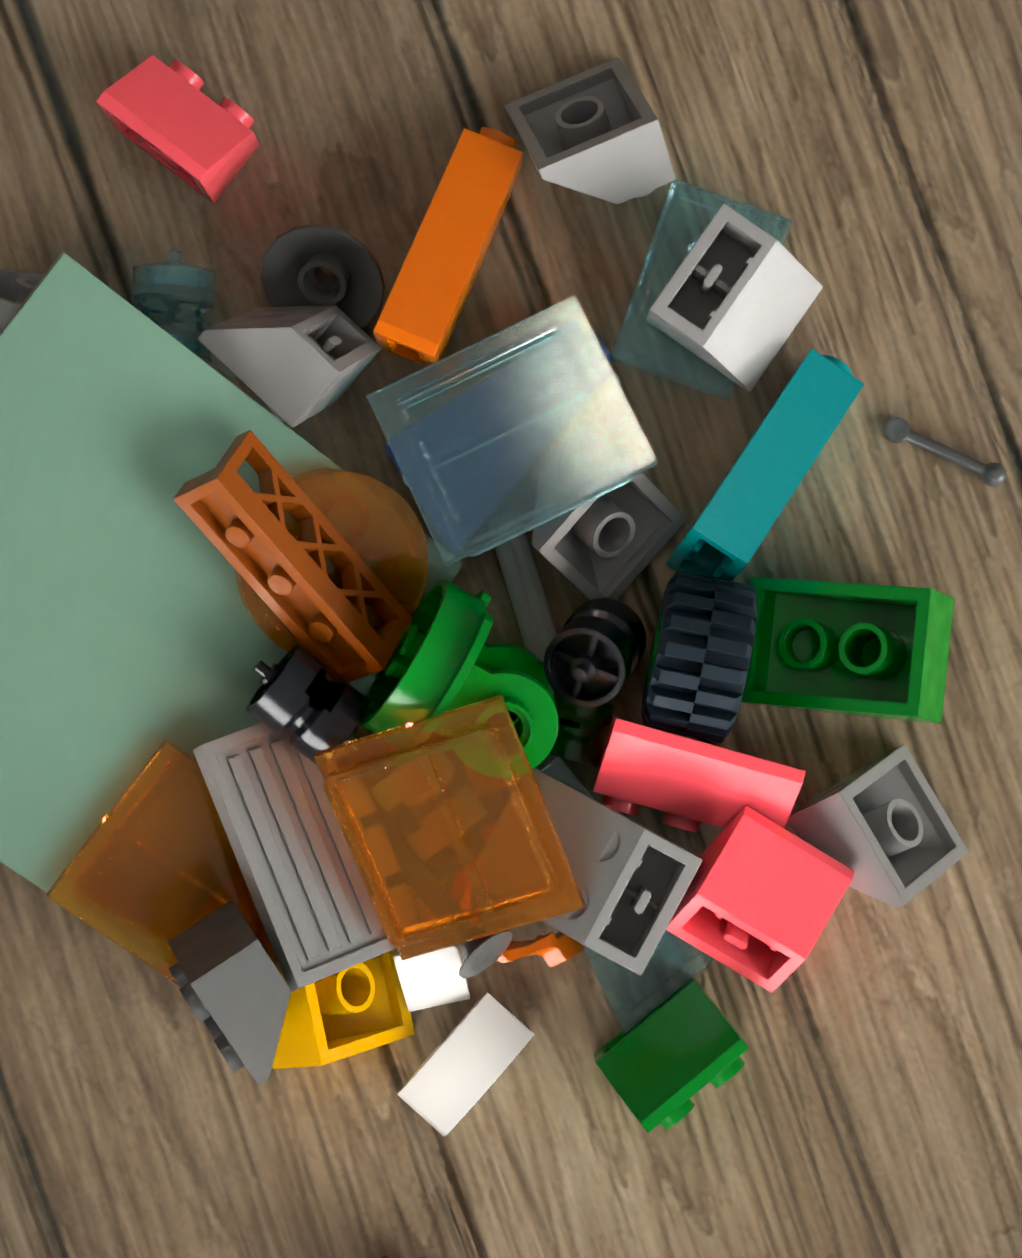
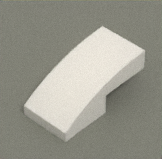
[397,992,535,1136]

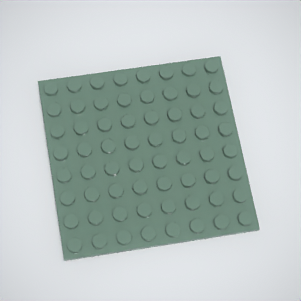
[0,251,465,966]

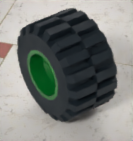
[641,570,758,743]

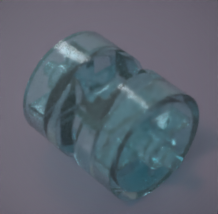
[131,251,216,363]

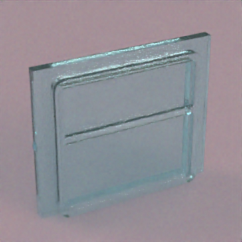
[366,295,658,566]

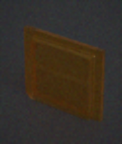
[315,694,585,961]
[46,739,276,985]

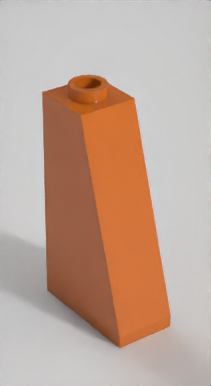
[373,127,523,372]

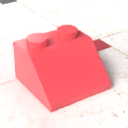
[96,55,260,204]

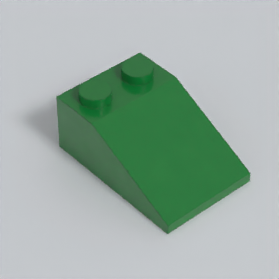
[741,577,954,724]

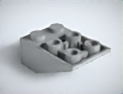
[467,768,703,976]

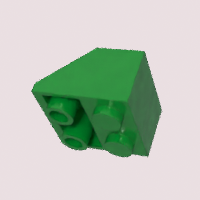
[594,974,749,1133]

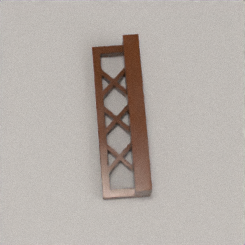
[173,430,413,683]

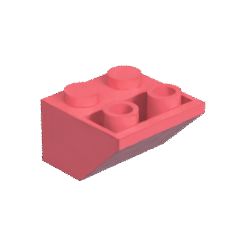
[666,806,854,993]

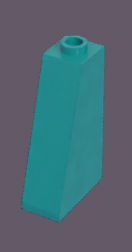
[665,348,864,581]

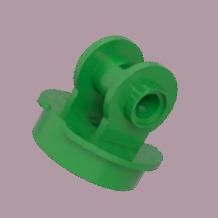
[359,579,558,777]

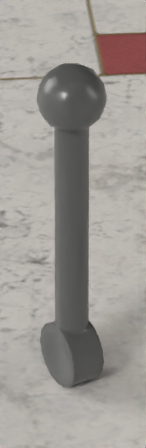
[883,417,1007,487]

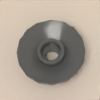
[261,224,385,329]

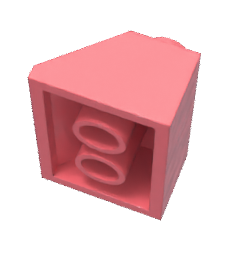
[591,717,806,833]

